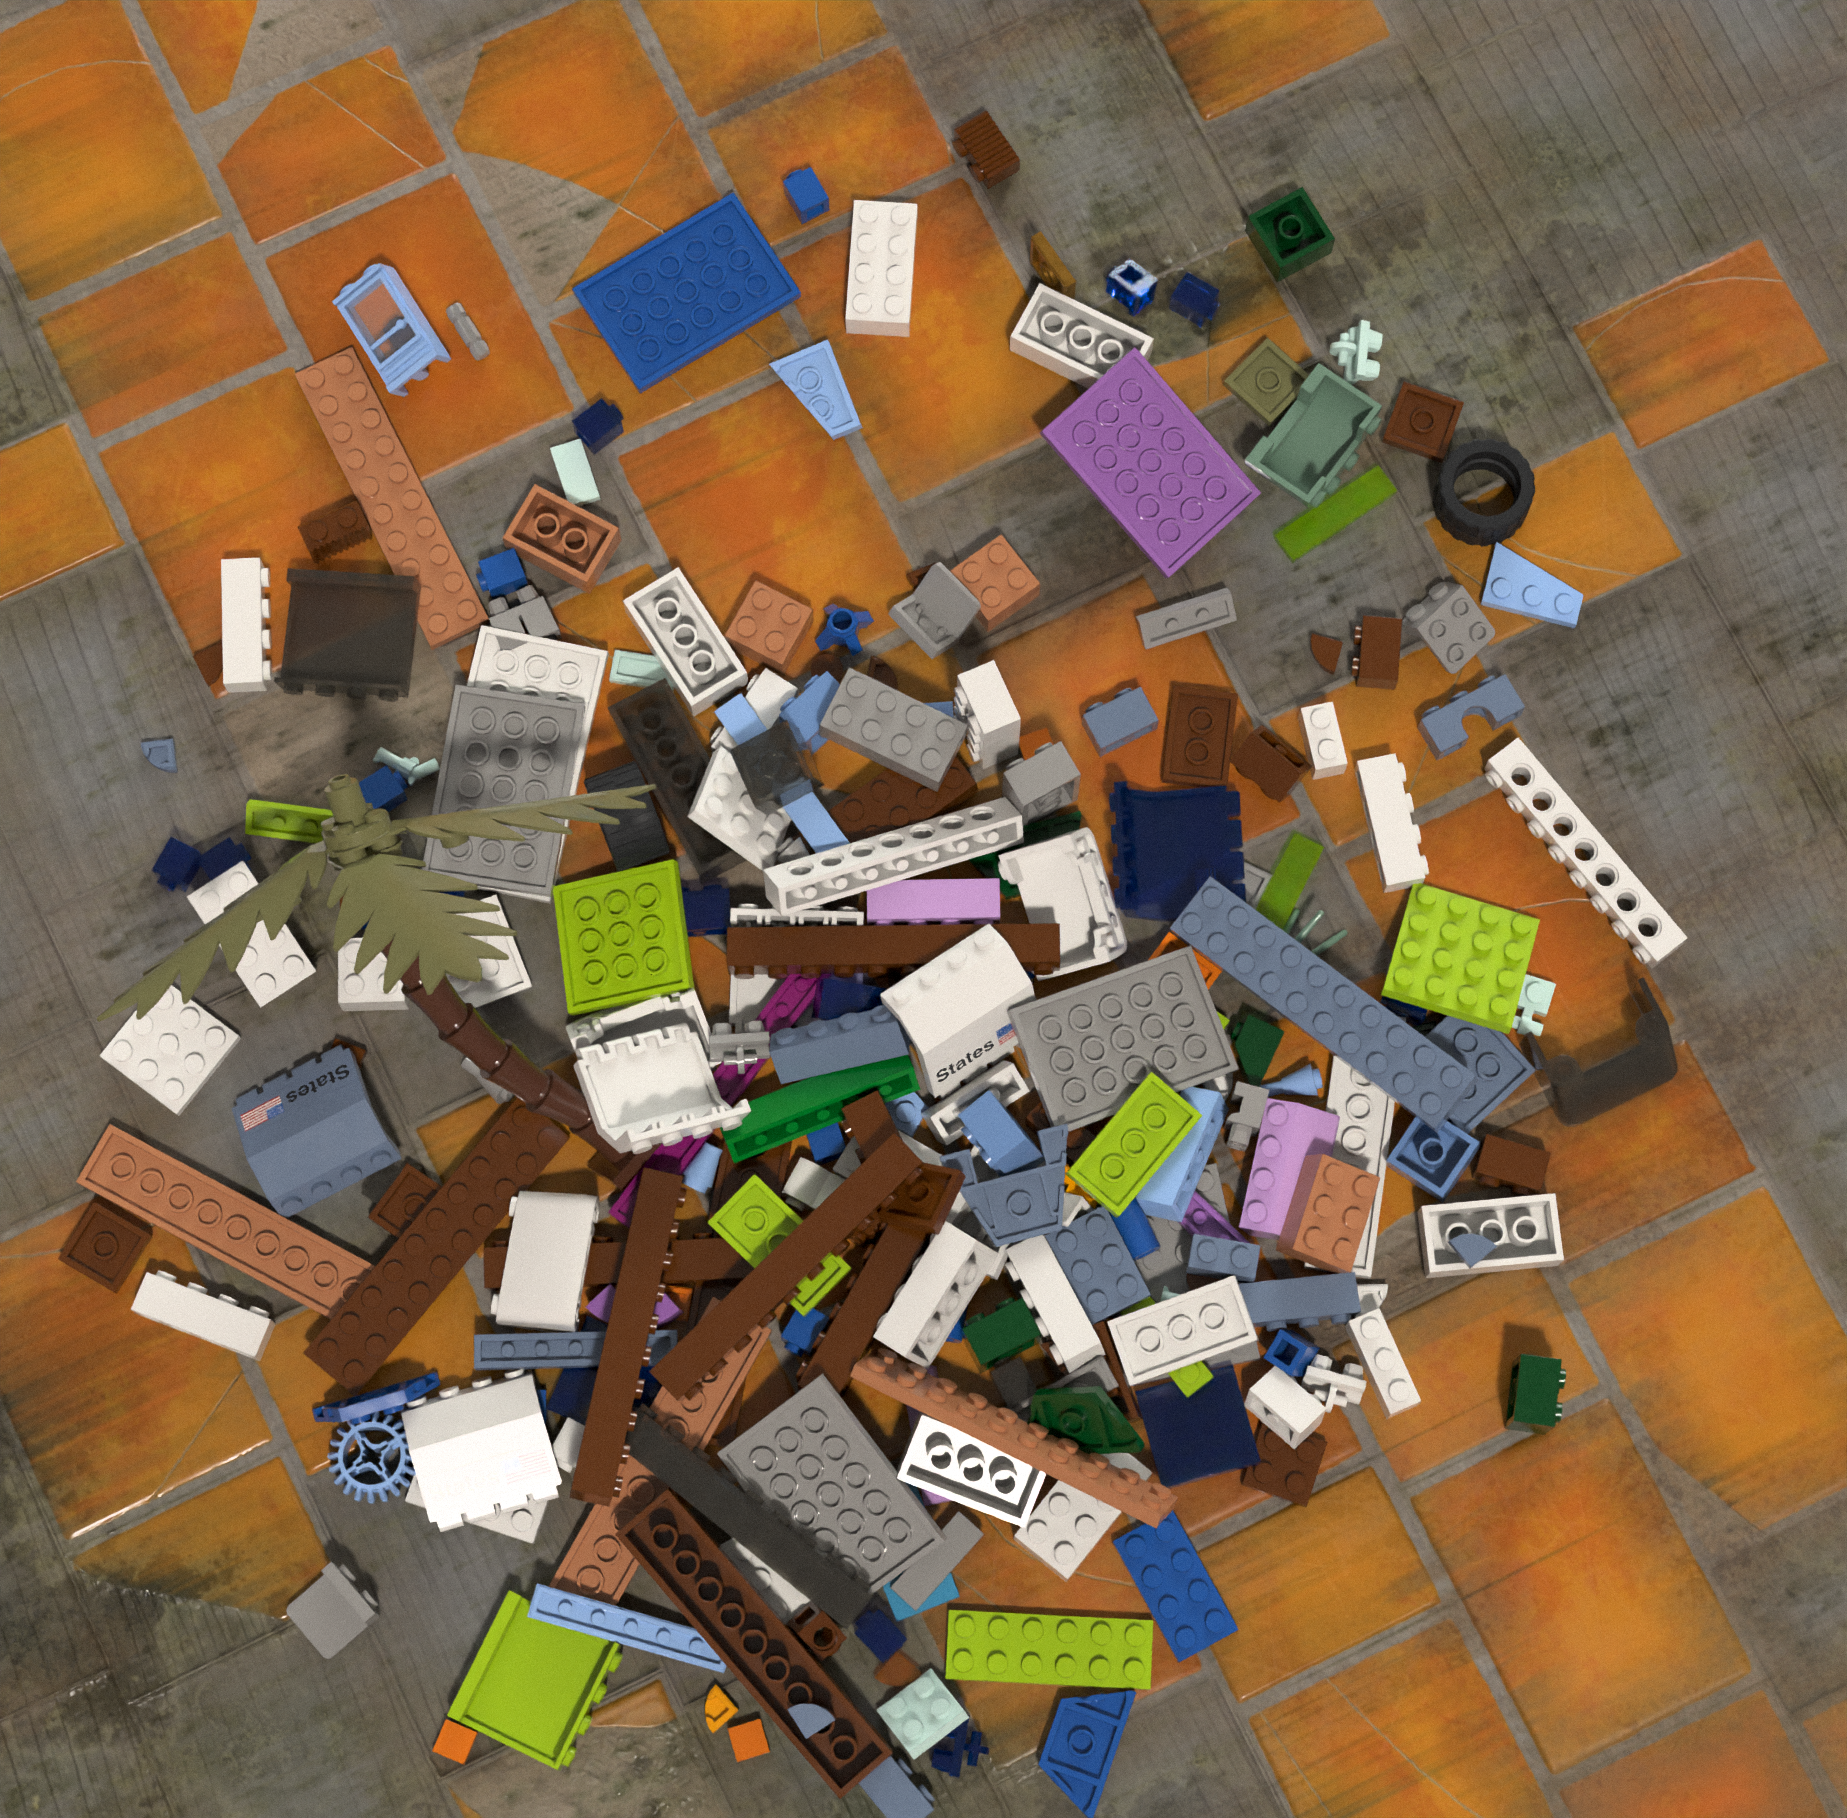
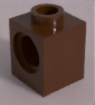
[787,1600,847,1661]

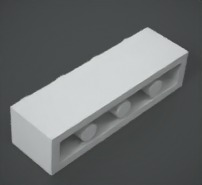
[221,557,272,693]
[1354,753,1429,893]
[1005,1235,1106,1373]
[131,1270,276,1361]

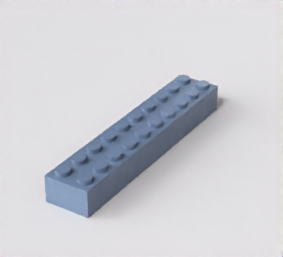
[1170,876,1478,1133]

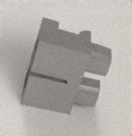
[488,585,562,651]
[1224,1081,1269,1152]

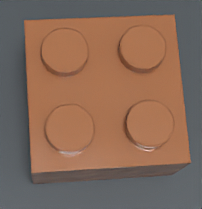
[950,534,1040,632]
[725,581,814,675]

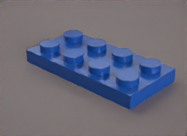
[1112,1510,1239,1663]

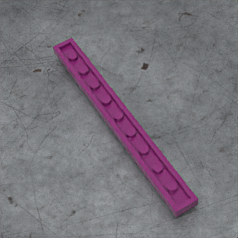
[608,974,833,1229]

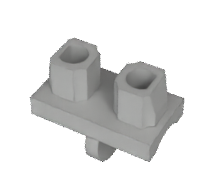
[709,1021,770,1074]

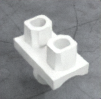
[1301,1354,1367,1413]

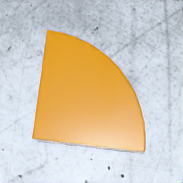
[705,1685,739,1734]

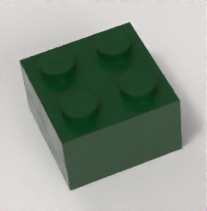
[1245,187,1335,282]
[962,1297,1041,1374]
[1505,1354,1566,1435]

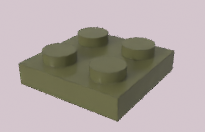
[1223,338,1309,427]

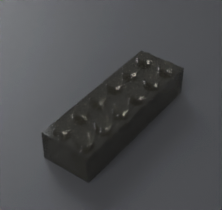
[607,678,747,884]

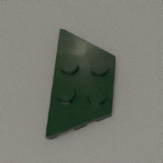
[969,811,1082,900]
[1027,1386,1145,1454]

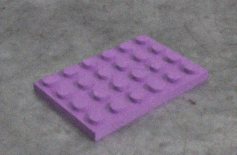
[1040,347,1261,578]

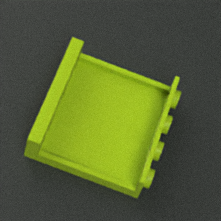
[447,1590,623,1771]

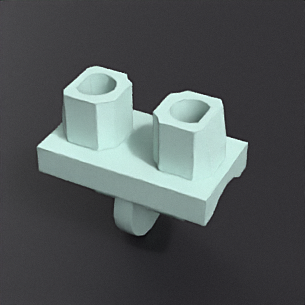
[1329,320,1383,385]

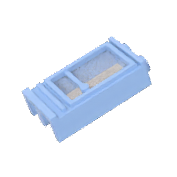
[332,263,451,397]

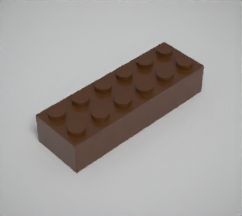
[792,756,979,906]
[795,1222,932,1399]

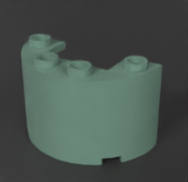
[1245,363,1382,509]

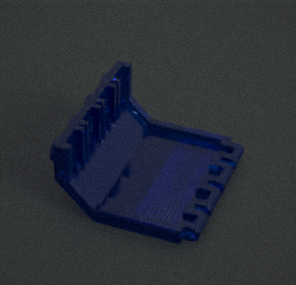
[1109,781,1246,922]

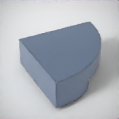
[141,739,178,773]
[1448,1234,1497,1269]
[787,1703,835,1739]

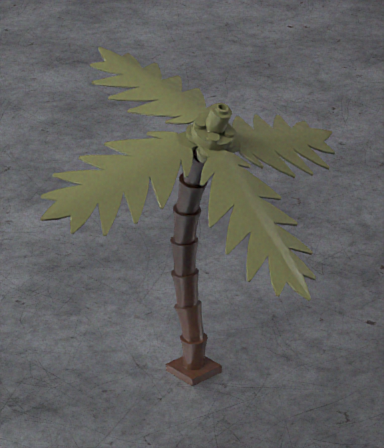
[97,774,662,1189]

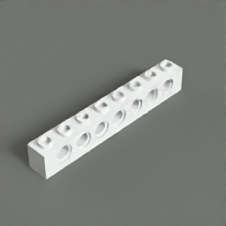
[1484,737,1687,969]
[763,797,1024,916]

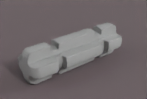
[446,303,490,361]

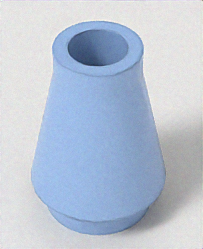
[682,1141,723,1194]

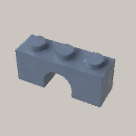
[1417,674,1525,761]

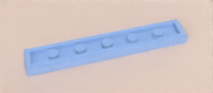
[714,693,849,853]
[527,1583,726,1673]

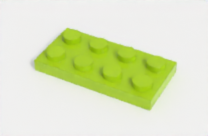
[1065,1072,1202,1218]
[707,1174,852,1317]

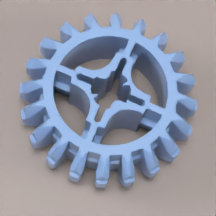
[327,1412,416,1504]

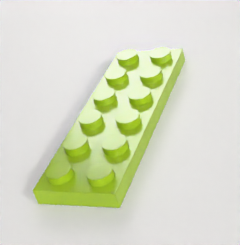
[945,1610,1153,1690]

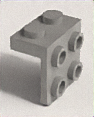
[888,562,981,659]
[1402,581,1495,674]
[286,1561,380,1659]

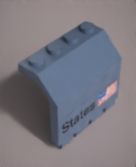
[231,1044,402,1218]

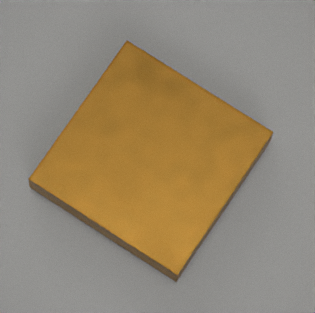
[1030,231,1076,300]

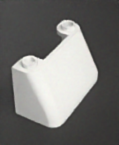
[998,827,1127,981]
[566,988,722,1072]
[491,1191,600,1333]

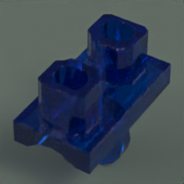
[931,1715,990,1779]

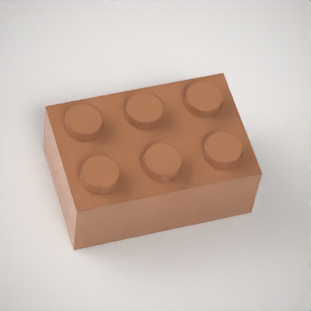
[503,484,622,594]
[1276,1154,1380,1274]

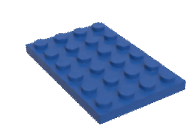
[572,193,801,394]

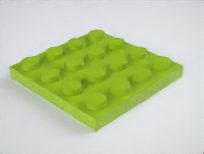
[553,859,694,1016]
[1381,883,1540,1034]

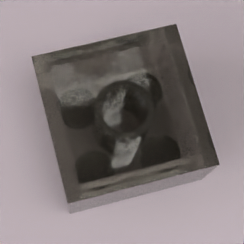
[729,720,825,815]

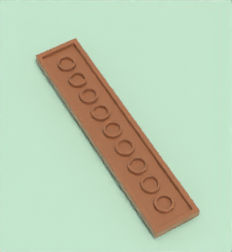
[295,347,490,650]
[76,1124,375,1319]
[548,1297,773,1606]
[850,1348,1178,1528]

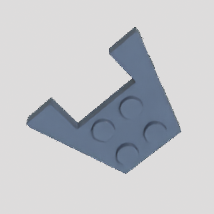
[939,1123,1068,1247]

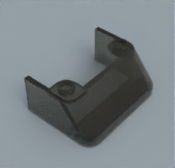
[1519,977,1678,1127]

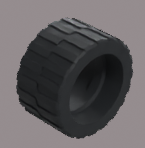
[1433,438,1535,547]
[584,761,670,871]

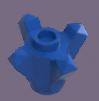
[815,603,874,656]

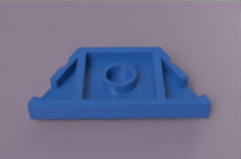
[312,1371,441,1425]
[1038,1690,1136,1818]

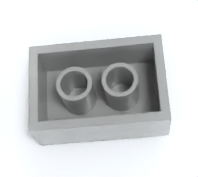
[1002,741,1081,826]

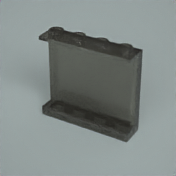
[274,568,421,702]

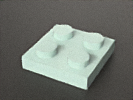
[877,1669,969,1759]

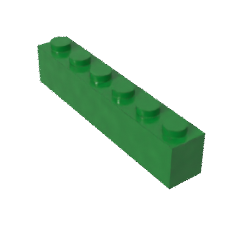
[720,1055,920,1163]

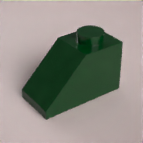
[1230,1014,1285,1087]

